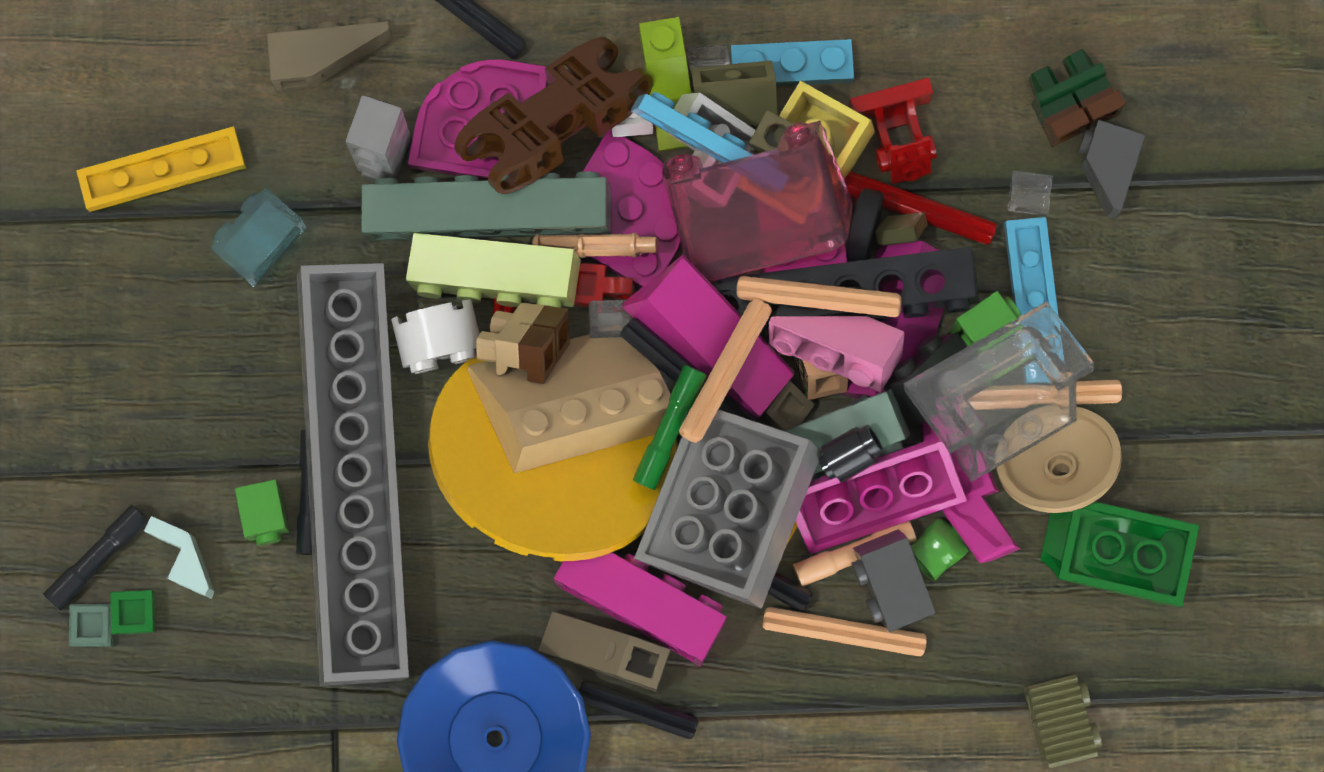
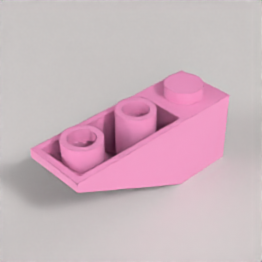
[769,316,904,392]

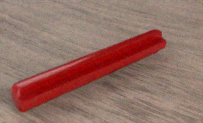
[840,171,997,245]

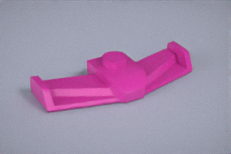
[921,396,1021,563]

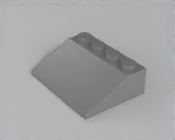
[634,409,822,609]

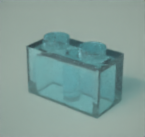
[211,188,307,288]

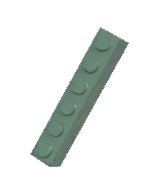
[361,171,611,241]

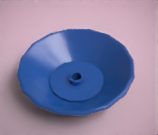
[397,640,591,772]

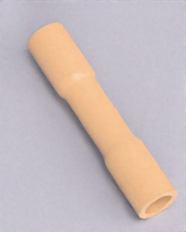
[792,521,917,587]

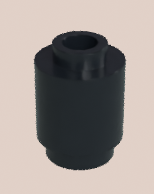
[818,424,885,483]

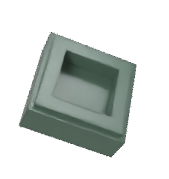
[69,604,113,647]

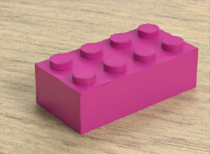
[553,553,727,667]

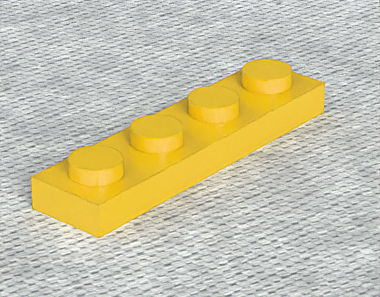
[76,126,246,212]

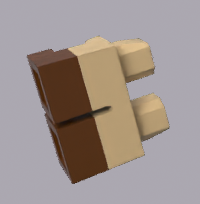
[476,302,570,384]

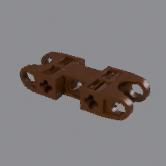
[454,37,653,194]

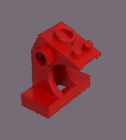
[848,78,937,184]

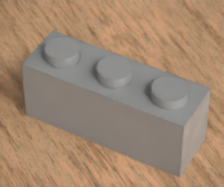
[345,95,412,183]

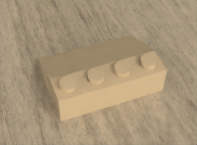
[467,327,671,473]

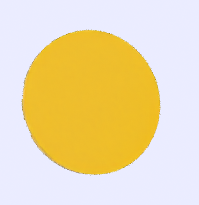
[428,355,678,561]

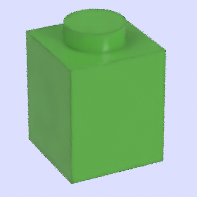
[235,479,290,546]

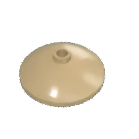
[996,405,1122,513]

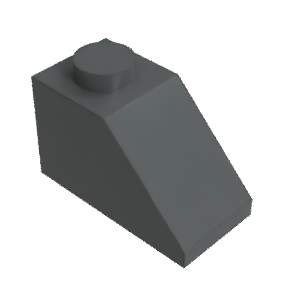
[1078,120,1145,219]

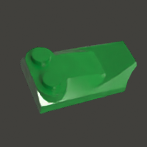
[1040,502,1200,608]

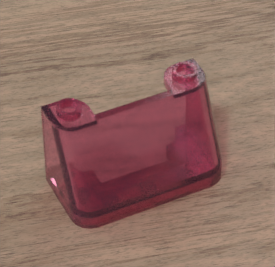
[662,121,853,282]

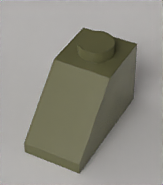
[691,60,778,128]

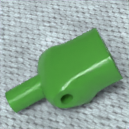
[910,519,968,582]

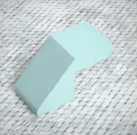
[144,516,215,599]

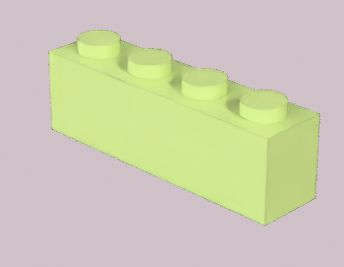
[406,233,581,308]

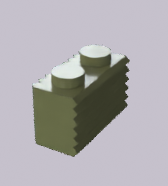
[1023,674,1102,770]

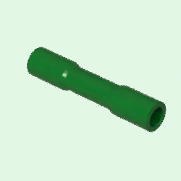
[632,364,707,490]

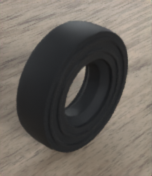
[846,189,884,261]

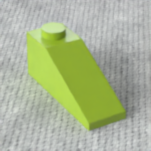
[639,17,691,152]

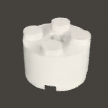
[391,299,480,374]

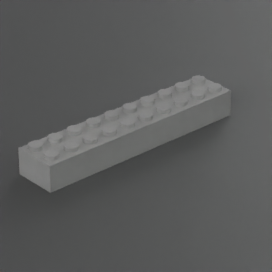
[297,263,409,686]

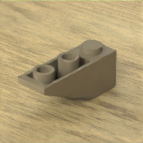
[267,17,392,91]
[538,611,670,692]

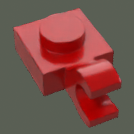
[574,263,635,308]

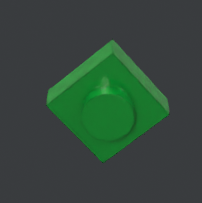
[110,590,156,635]

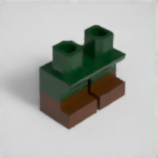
[1029,49,1126,147]

